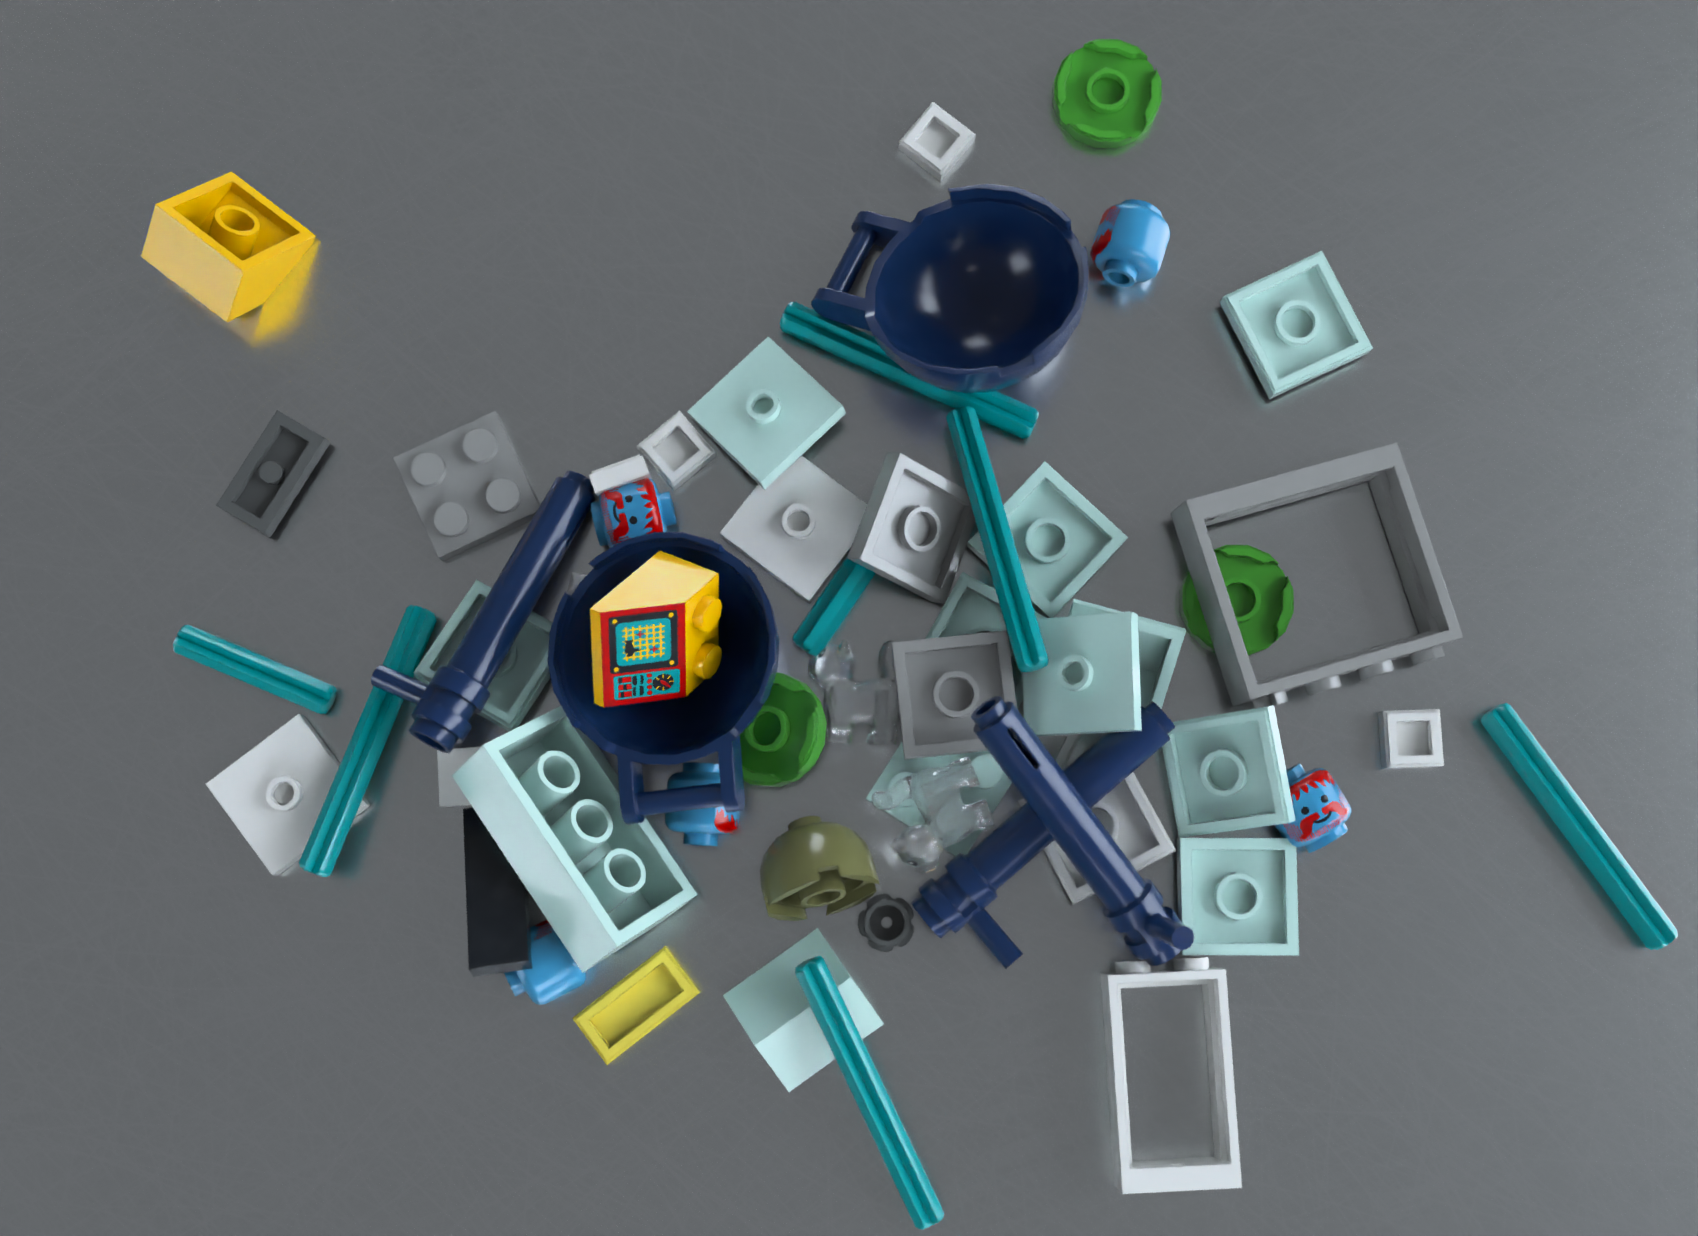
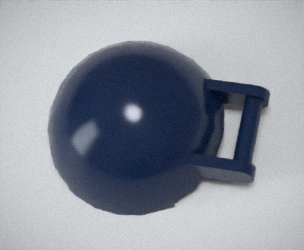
[811,184,1089,393]
[548,532,779,824]

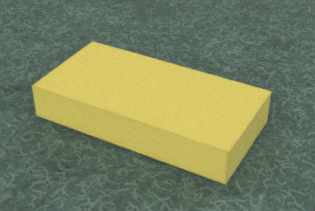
[572,946,701,1065]

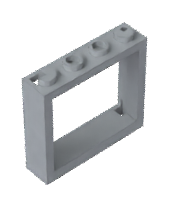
[1171,442,1464,708]

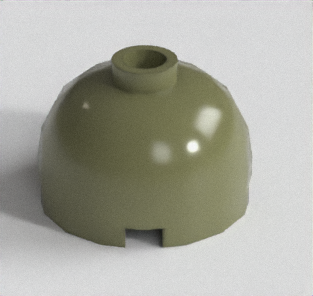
[760,816,879,921]

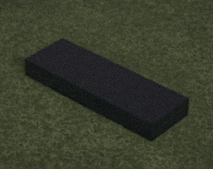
[463,807,533,977]

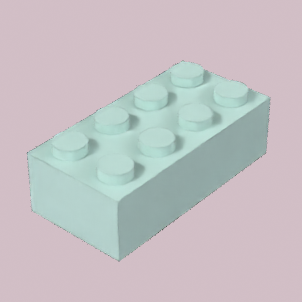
[452,706,698,973]

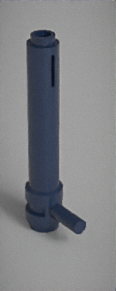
[371,471,596,753]
[971,696,1194,966]
[911,701,1175,969]

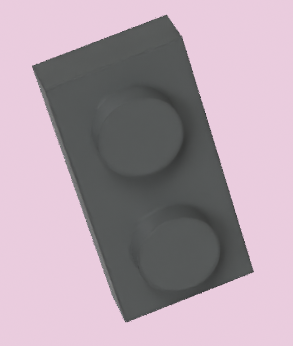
[216,410,330,538]

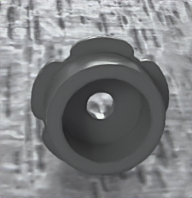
[858,894,914,952]

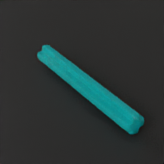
[780,301,1039,439]
[946,406,1049,673]
[299,605,436,877]
[1481,703,1678,950]
[795,956,944,1229]

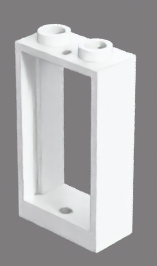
[1100,957,1242,1194]

